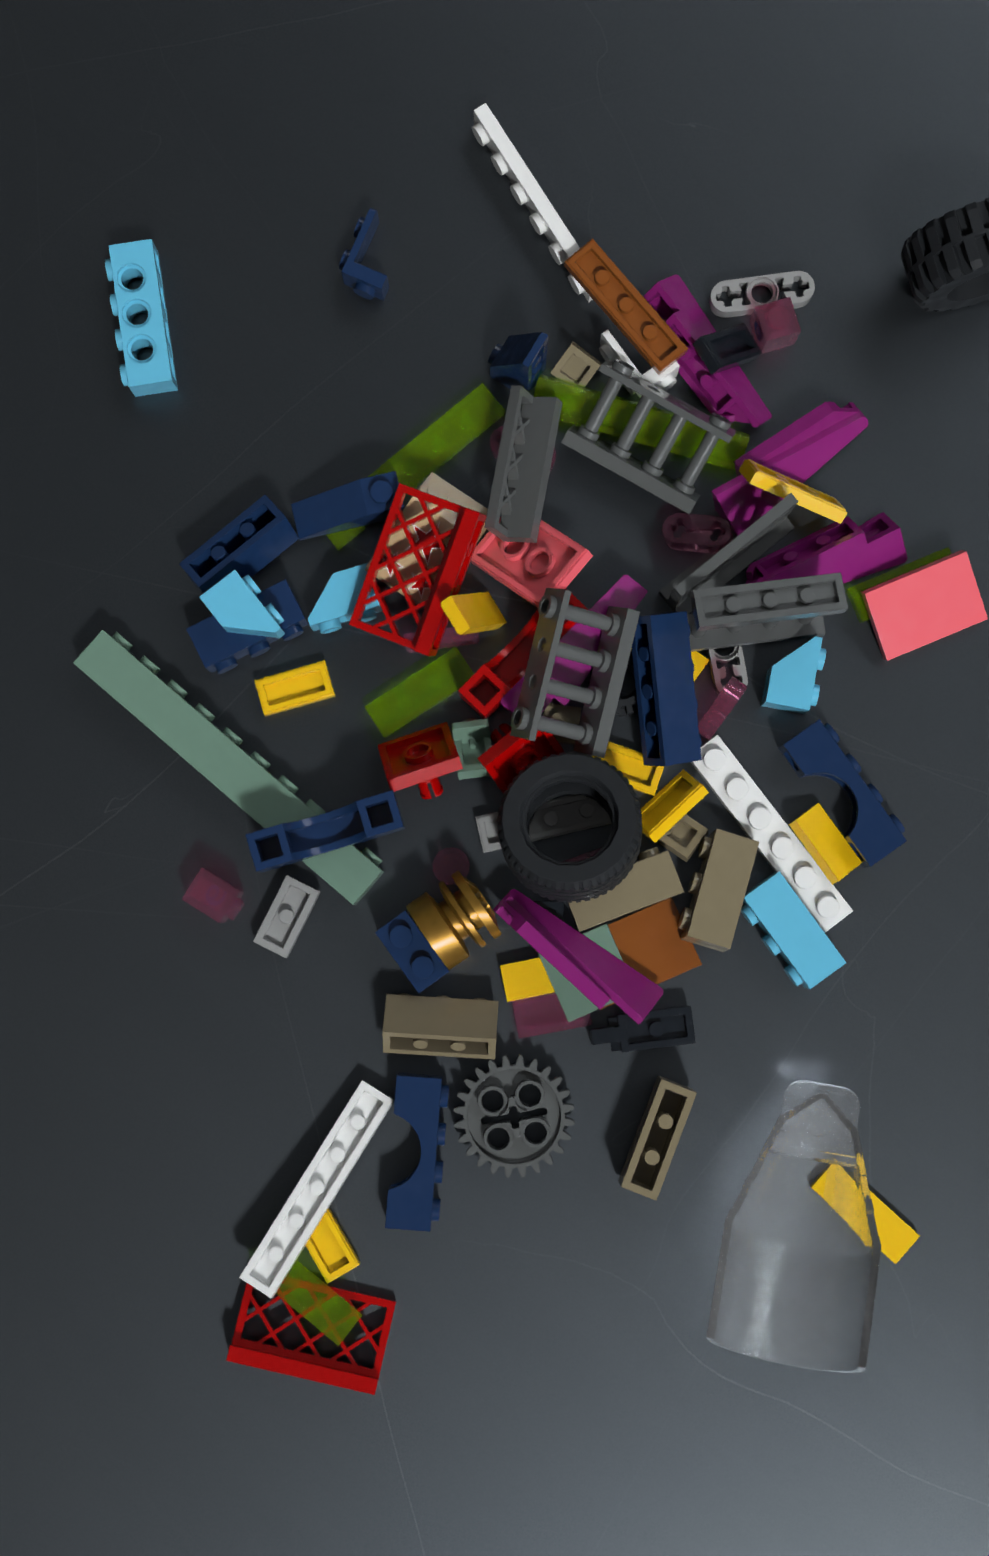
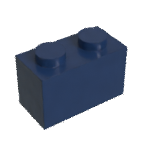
[375,910,451,993]

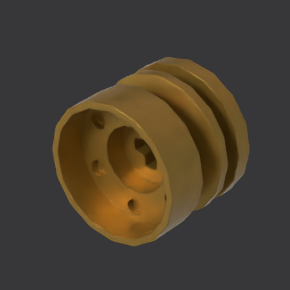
[406,870,502,970]

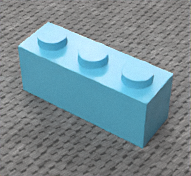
[741,871,846,989]

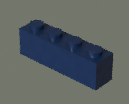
[632,611,702,766]

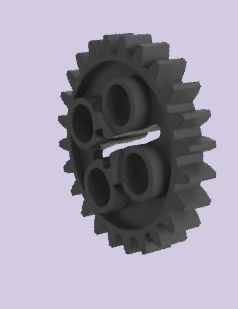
[454,1054,575,1178]

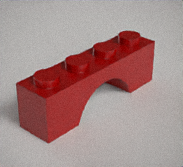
[458,588,589,719]

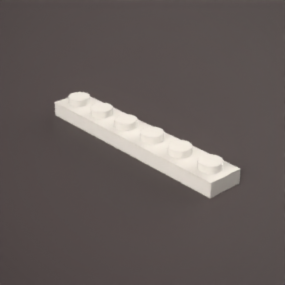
[472,103,593,302]
[691,735,853,932]
[239,1080,394,1298]

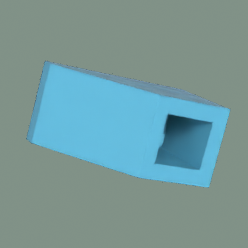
[308,563,383,634]
[199,570,285,638]
[761,636,826,714]

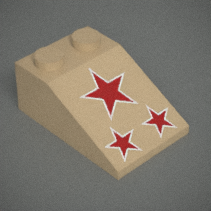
[365,472,488,609]

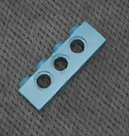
[105,239,178,397]

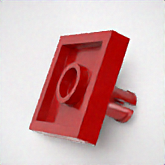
[378,722,463,800]
[477,723,566,794]

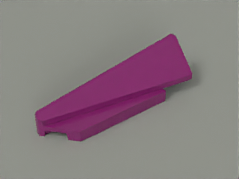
[643,274,772,427]
[712,402,868,536]
[745,512,908,584]
[500,575,648,715]
[493,889,663,1025]

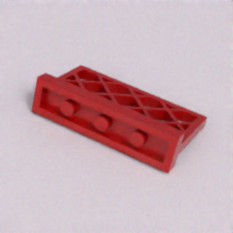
[349,483,487,656]
[226,1276,396,1395]

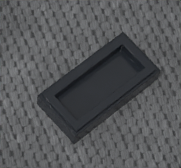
[693,323,762,375]

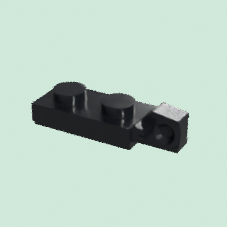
[589,1005,696,1053]

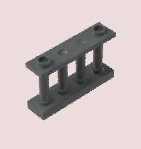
[561,359,736,514]
[687,572,848,652]
[510,588,640,758]

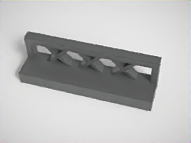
[484,386,563,543]

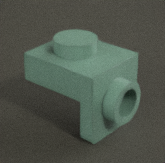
[452,718,492,780]

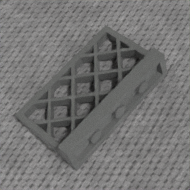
[658,493,798,614]

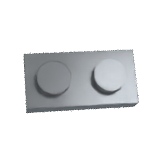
[253,875,321,958]

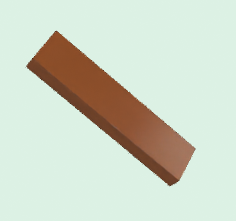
[564,238,688,375]

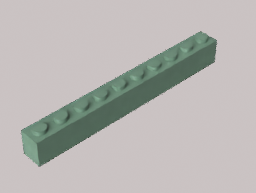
[73,630,384,905]

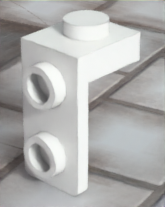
[599,329,680,398]

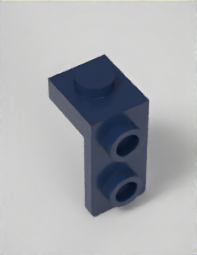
[339,208,389,301]

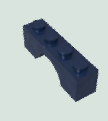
[778,719,907,868]
[246,790,406,873]
[385,1073,449,1232]

